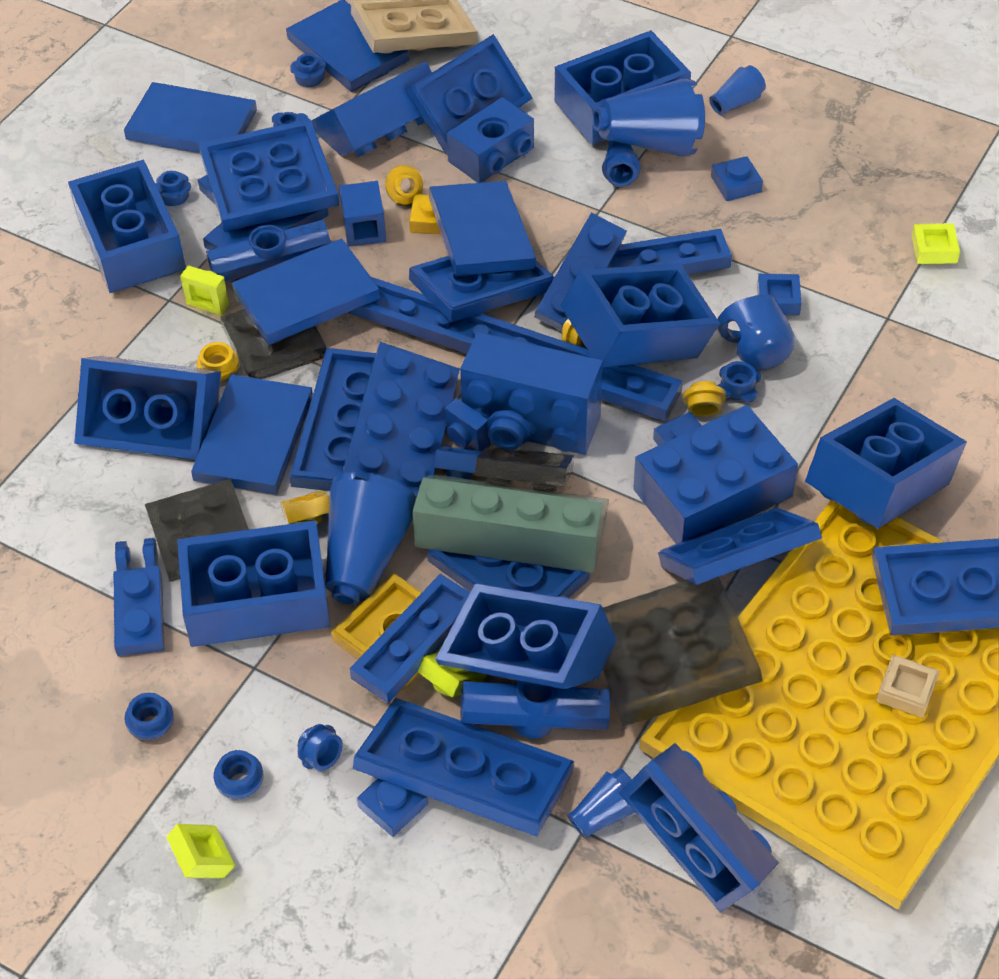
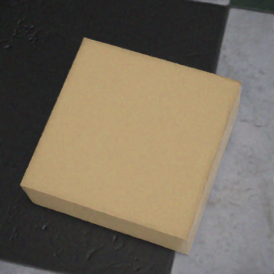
[876,655,940,718]

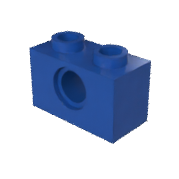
[447,97,534,183]

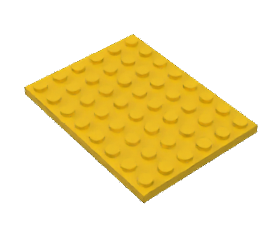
[639,500,999,910]

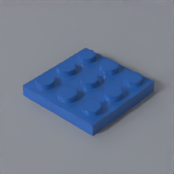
[198,119,340,232]

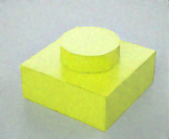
[911,223,960,264]
[180,265,229,316]
[418,652,486,697]
[166,824,235,878]

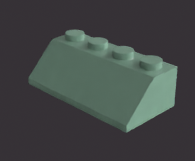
[413,475,609,573]

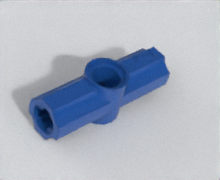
[206,220,331,282]
[460,680,611,739]

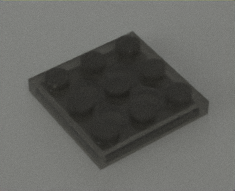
[602,577,763,727]

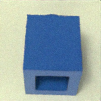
[339,181,387,247]

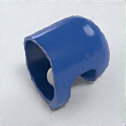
[717,295,795,370]

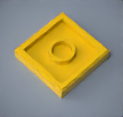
[331,573,442,692]

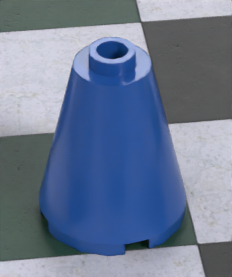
[592,78,705,157]
[325,472,415,605]

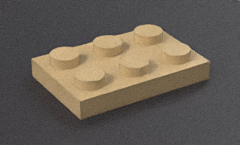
[351,0,477,54]

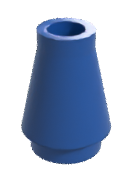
[709,65,766,116]
[602,140,641,187]
[567,768,635,839]

